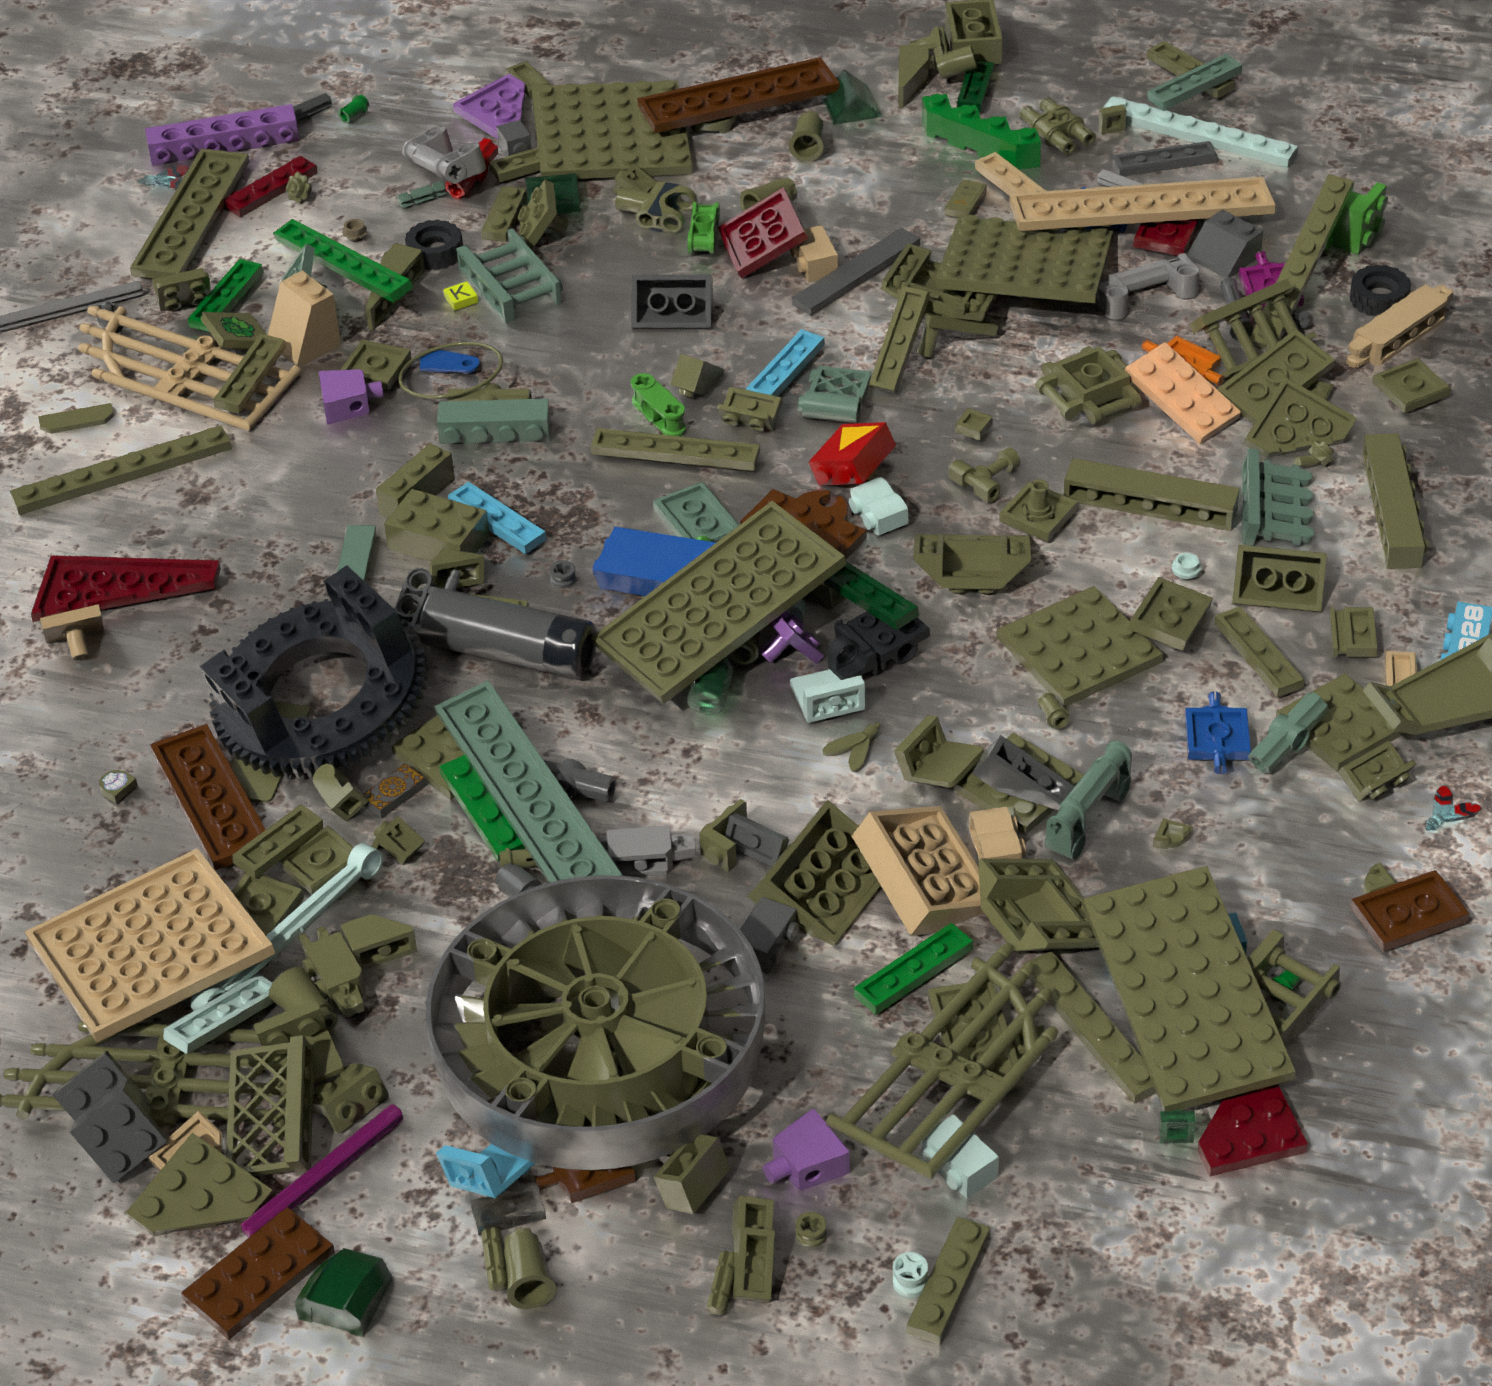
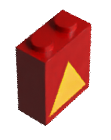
[808,422,896,485]

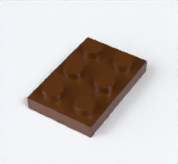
[1350,870,1469,952]

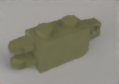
[298,926,366,1018]

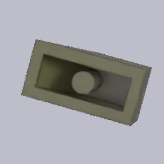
[670,353,725,398]
[340,914,417,970]

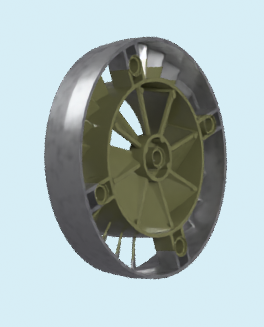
[426,875,766,1170]

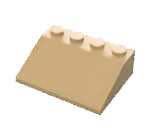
[852,806,984,935]

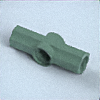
[1248,692,1329,774]

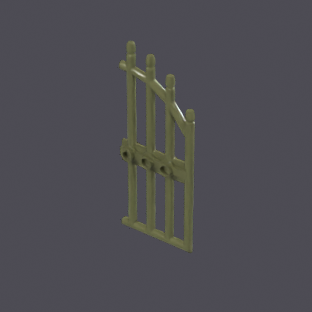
[826,943,1058,1180]
[0,1021,286,1134]

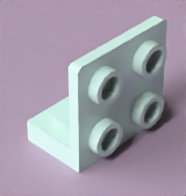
[790,669,865,723]

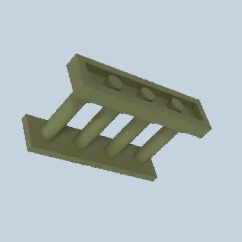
[1189,278,1316,380]
[1247,929,1341,1048]

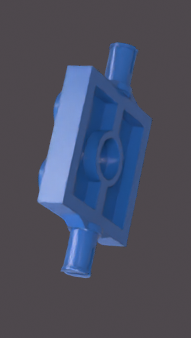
[1185,691,1251,774]

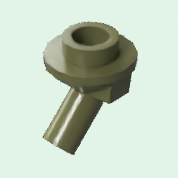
[1294,441,1334,468]

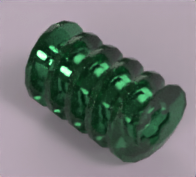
[687,656,734,715]

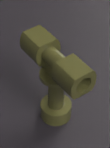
[948,447,1021,503]

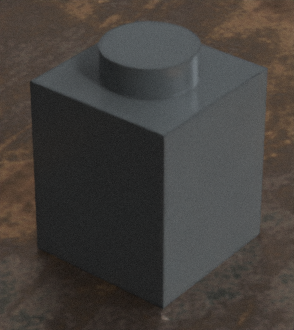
[497,120,532,157]

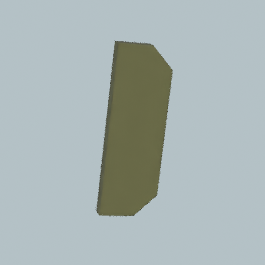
[38,403,114,434]

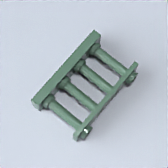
[456,228,563,324]

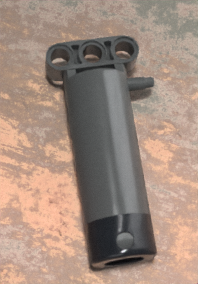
[394,568,597,679]

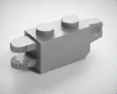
[597,825,696,877]

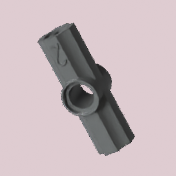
[544,759,616,802]

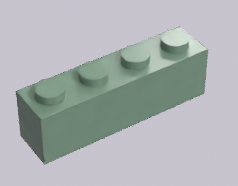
[437,399,551,444]

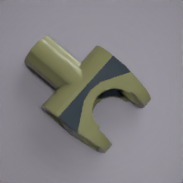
[615,182,697,233]

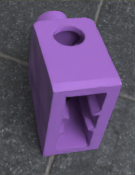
[319,369,383,424]
[763,1109,850,1190]

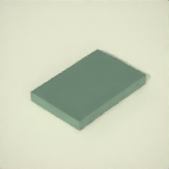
[653,482,739,542]

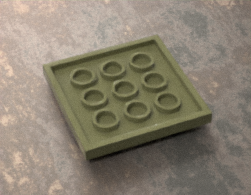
[996,586,1163,707]

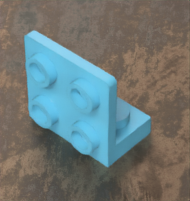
[436,1144,535,1198]

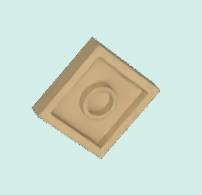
[40,604,104,660]

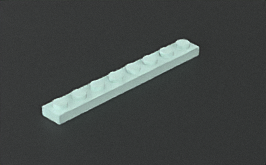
[1103,96,1298,168]

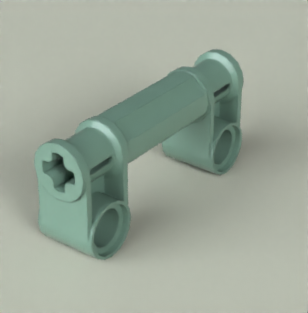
[1045,741,1132,860]

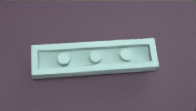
[163,974,274,1054]

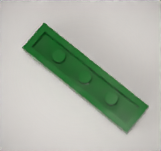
[187,259,263,332]
[439,755,525,862]
[854,922,973,1015]

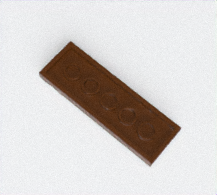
[150,724,266,870]

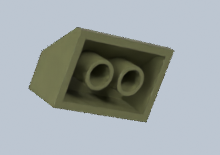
[1232,545,1327,612]

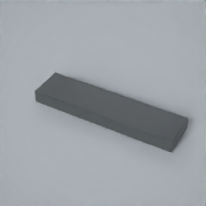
[1112,141,1217,176]

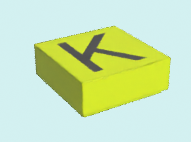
[443,282,478,311]

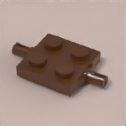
[534,1166,636,1203]

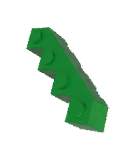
[922,94,1041,170]

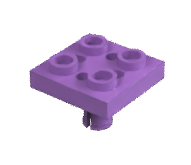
[759,610,824,664]

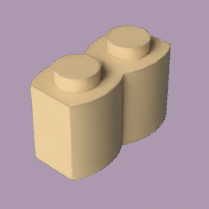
[969,807,1026,861]

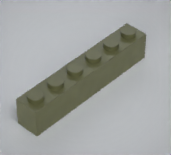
[1362,433,1429,569]
[1064,458,1240,531]

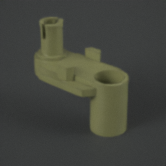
[909,27,978,79]

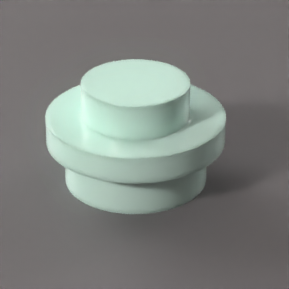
[1172,553,1201,579]

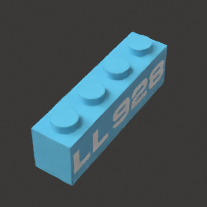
[1440,601,1492,660]

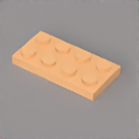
[1125,342,1241,444]

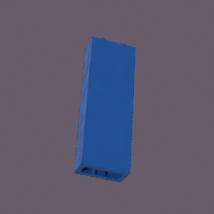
[593,527,716,596]

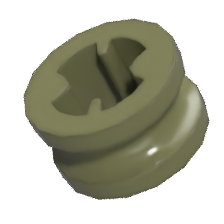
[795,1212,827,1248]

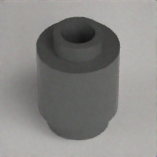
[495,863,542,898]

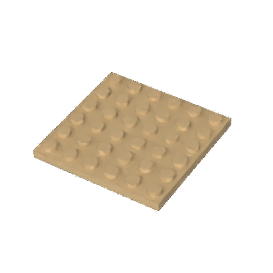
[24,848,276,1042]

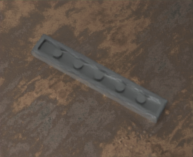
[792,228,920,316]

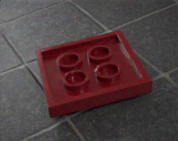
[717,187,808,279]

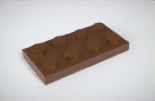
[181,1207,335,1340]

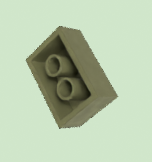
[945,0,1002,64]
[384,489,490,562]

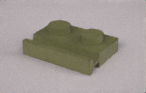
[1329,607,1377,657]

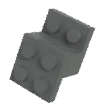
[52,1050,168,1183]

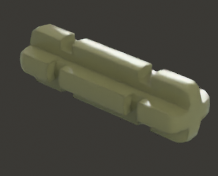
[481,1227,507,1291]
[707,1250,734,1316]

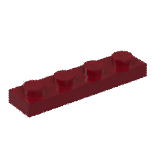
[224,155,318,218]

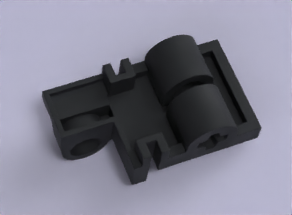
[828,611,930,680]

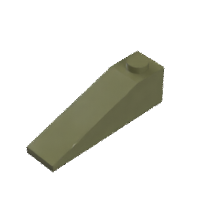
[366,243,425,330]

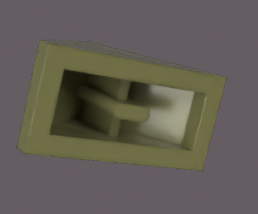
[429,548,485,589]

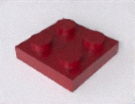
[1133,219,1198,256]

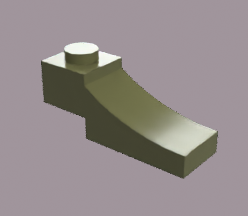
[732,1196,775,1303]

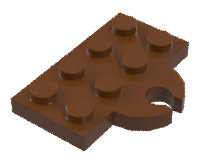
[740,489,867,559]

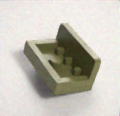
[717,387,783,431]
[1338,741,1417,802]
[313,1063,389,1133]

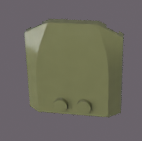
[881,243,998,321]

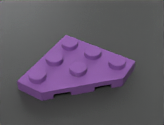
[453,74,526,139]

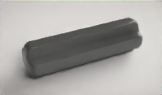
[293,93,332,122]

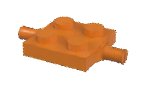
[1142,336,1224,386]

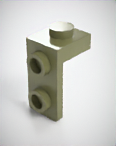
[699,799,747,872]

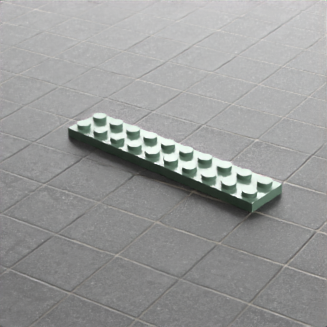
[434,680,622,883]

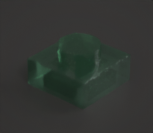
[1158,1110,1196,1144]

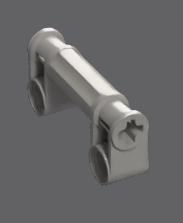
[402,126,486,183]
[1094,253,1199,319]

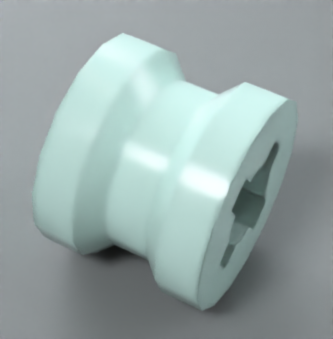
[893,1252,928,1298]

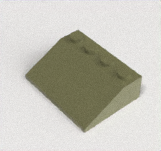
[747,800,881,946]

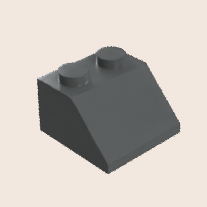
[1187,210,1263,278]

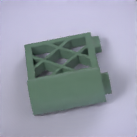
[798,366,872,423]

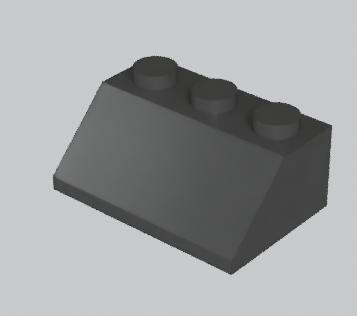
[631,275,713,328]

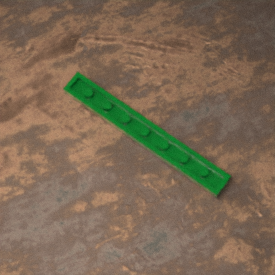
[273,219,413,302]

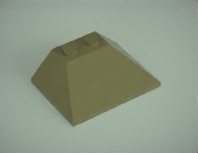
[913,534,1031,593]
[978,858,1099,952]

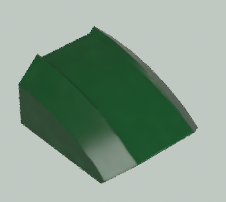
[295,1248,392,1337]

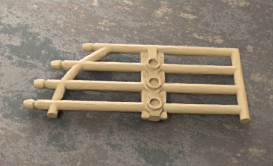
[78,306,301,431]

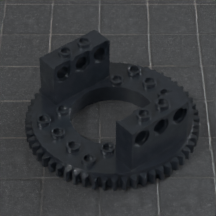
[199,565,428,778]

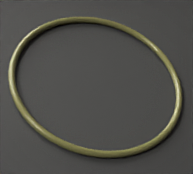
[398,342,503,399]

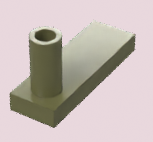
[917,310,998,357]

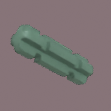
[398,181,447,209]

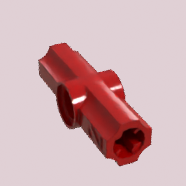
[445,138,498,199]

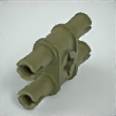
[1019,97,1096,156]

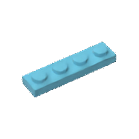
[745,329,825,397]
[448,482,546,554]

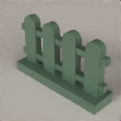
[1241,448,1314,546]

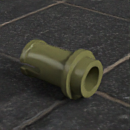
[1038,692,1069,729]
[499,848,538,868]

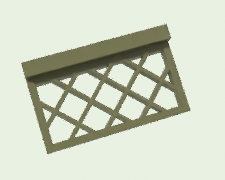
[226,1035,314,1176]

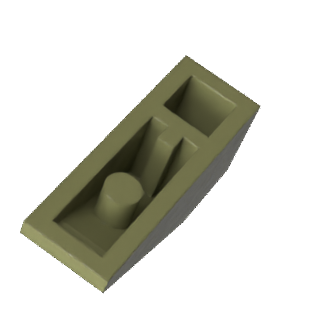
[898,45,934,108]

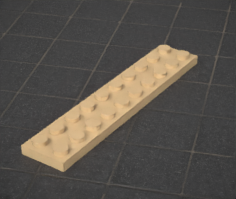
[1009,177,1276,232]

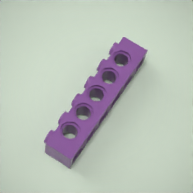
[145,104,299,165]

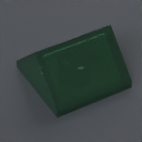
[821,69,881,125]

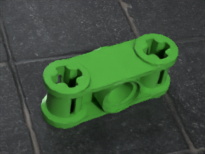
[688,202,720,254]
[631,373,686,437]

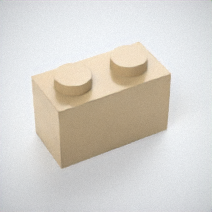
[790,225,838,282]

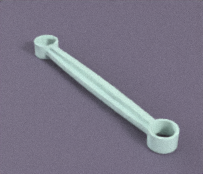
[191,843,383,1011]

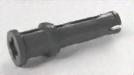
[1220,277,1254,340]

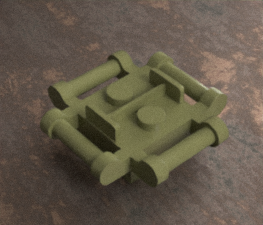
[1035,346,1142,424]

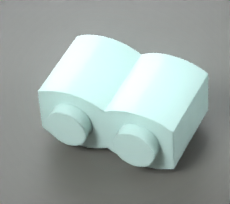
[849,477,909,535]

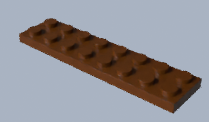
[637,57,840,133]

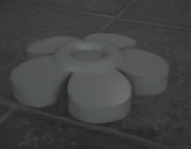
[1292,311,1311,330]

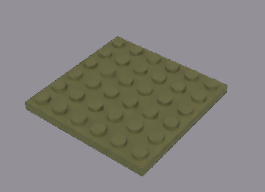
[531,80,692,180]
[935,215,1113,303]

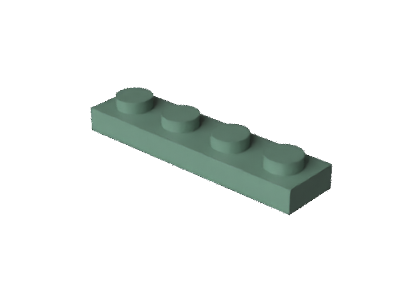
[1148,53,1242,111]

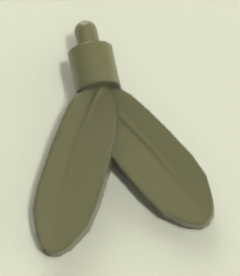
[822,722,881,772]

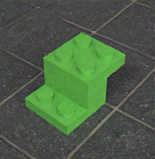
[1321,182,1388,255]

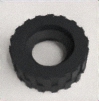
[405,219,463,270]
[1350,265,1411,316]

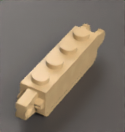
[1347,284,1454,368]

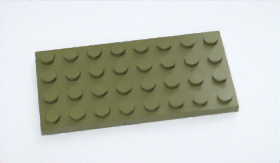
[591,501,847,704]
[1083,866,1296,1114]

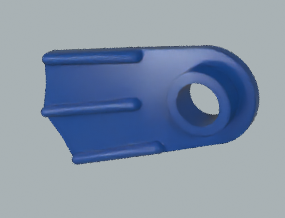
[420,350,480,374]

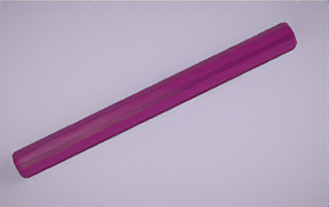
[241,1104,403,1238]

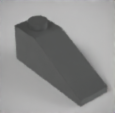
[972,735,1075,811]

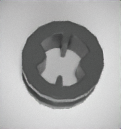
[549,560,576,588]

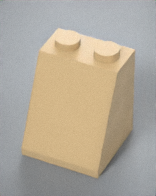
[268,271,341,367]

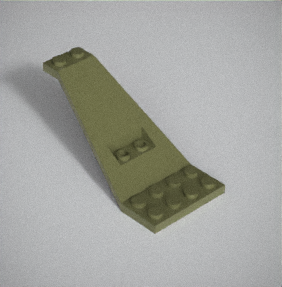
[1363,633,1492,735]

